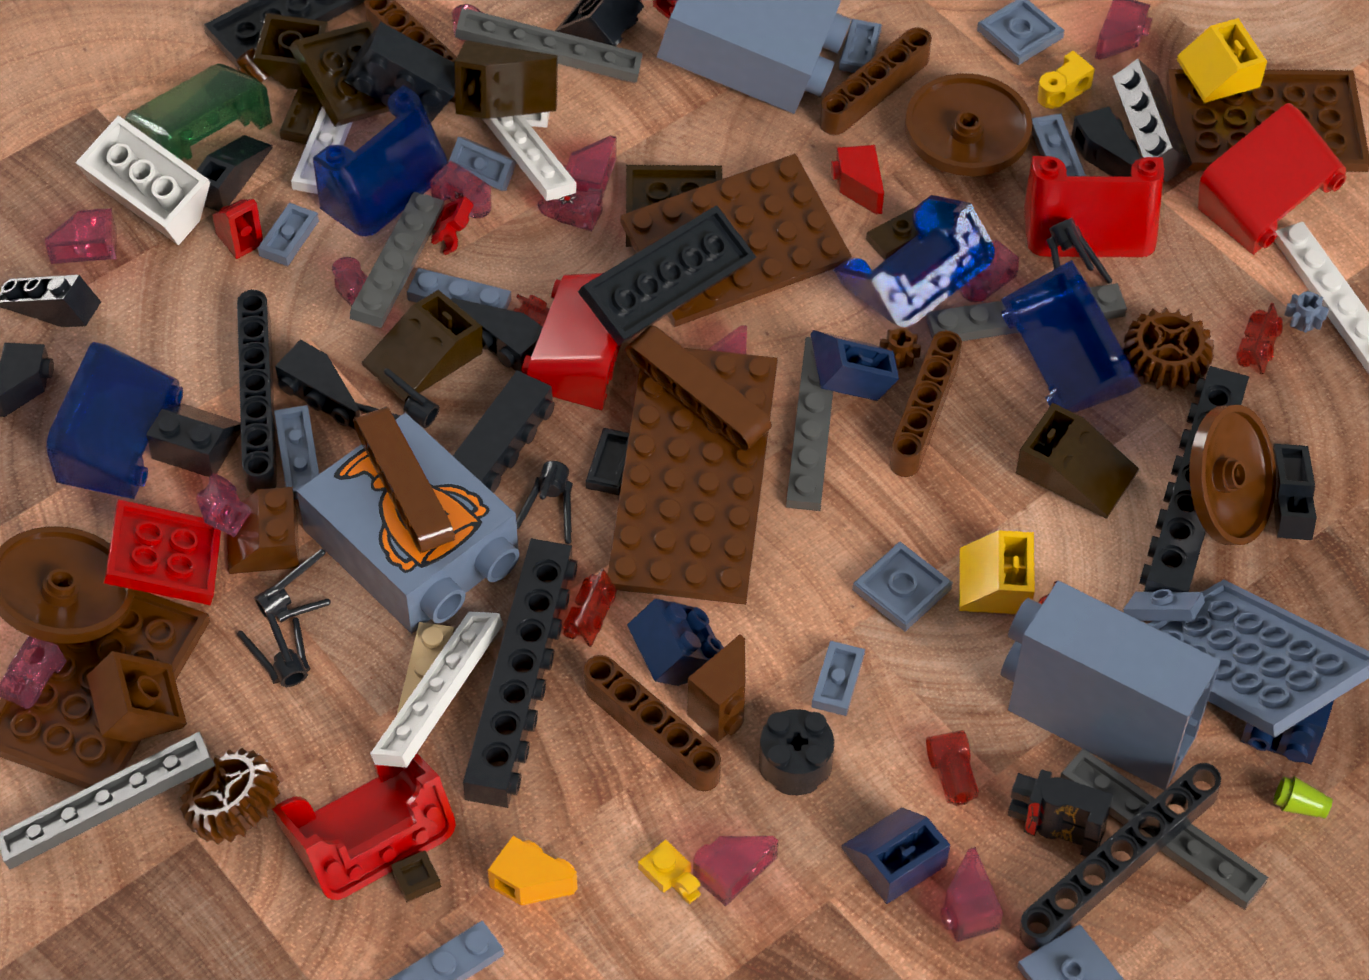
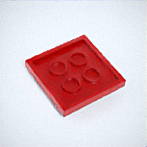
[104,499,222,606]

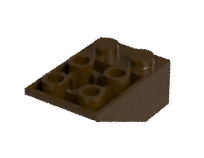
[455,40,558,119]
[362,289,483,403]
[1016,402,1139,519]

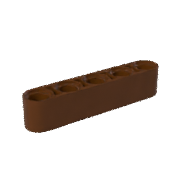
[364,0,457,102]
[820,27,932,135]
[625,325,772,451]
[890,330,962,477]
[353,406,455,553]
[584,655,721,792]

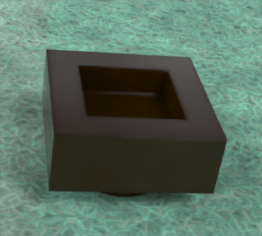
[390,850,441,903]

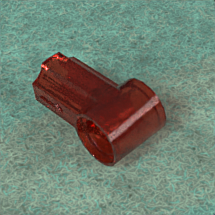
[926,730,979,806]

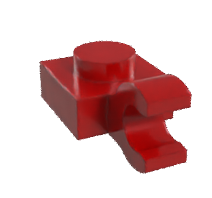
[431,196,474,255]

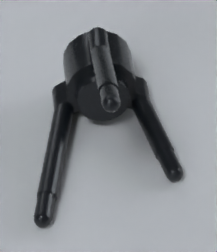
[1046,218,1112,292]
[356,368,440,428]
[516,461,573,544]
[254,549,331,623]
[237,613,310,687]

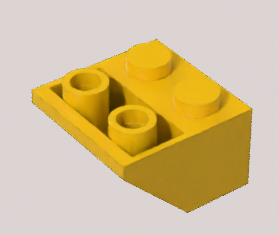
[1177,18,1267,103]
[959,530,1035,614]

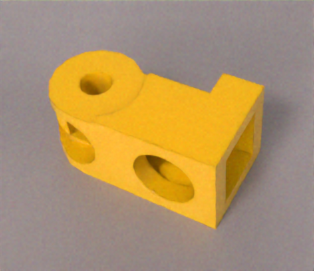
[1037,50,1095,109]

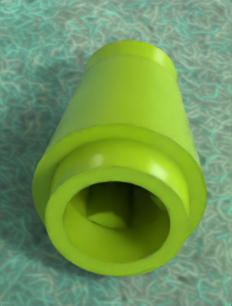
[1273,776,1333,819]

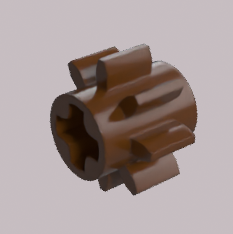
[234,47,270,87]
[879,327,921,369]

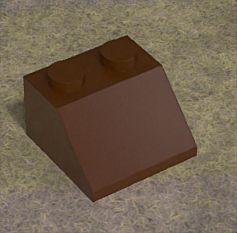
[227,487,300,574]
[687,634,746,742]
[87,651,187,742]

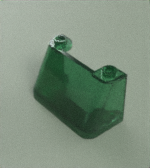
[125,64,273,160]

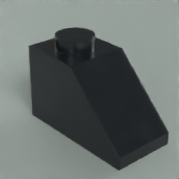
[0,343,54,417]

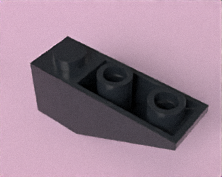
[1071,106,1142,177]
[196,135,272,211]
[0,275,101,327]
[451,298,543,372]
[275,339,360,430]

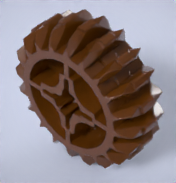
[1123,307,1214,391]
[180,748,281,844]

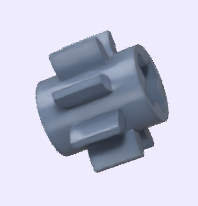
[1285,291,1329,333]

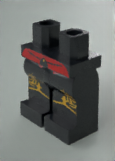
[1008,769,1113,857]

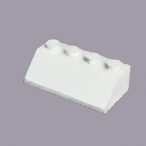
[75,115,210,245]

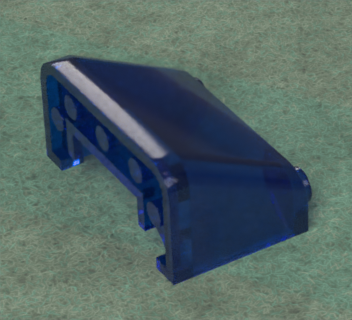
[313,85,448,236]
[834,195,995,327]
[1001,260,1142,413]
[46,342,183,499]

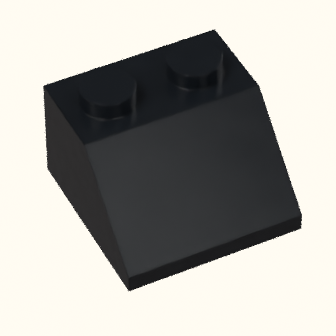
[555,0,644,46]
[146,404,241,479]

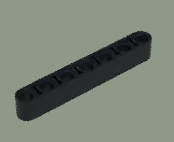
[237,289,277,494]
[1020,763,1222,951]

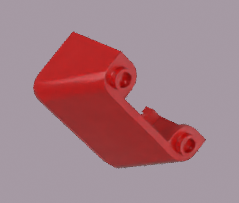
[1198,103,1346,255]
[1024,156,1164,258]
[521,273,622,411]
[271,753,456,900]

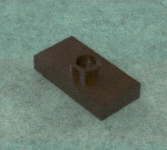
[279,87,322,144]
[866,205,938,260]

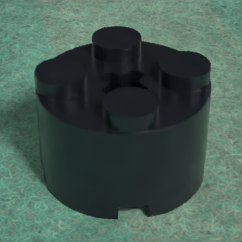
[759,709,834,796]

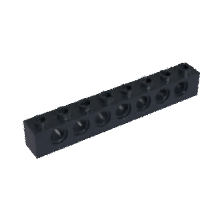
[1139,366,1249,592]
[463,538,578,808]

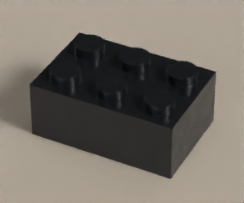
[345,22,455,128]

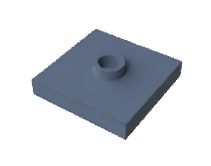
[977,0,1065,65]
[852,541,953,632]
[1017,924,1124,980]

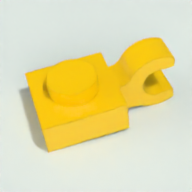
[638,839,701,904]

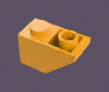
[488,836,578,905]

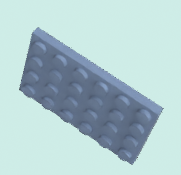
[1148,579,1369,737]

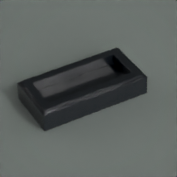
[586,428,629,495]

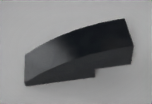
[1273,443,1317,540]

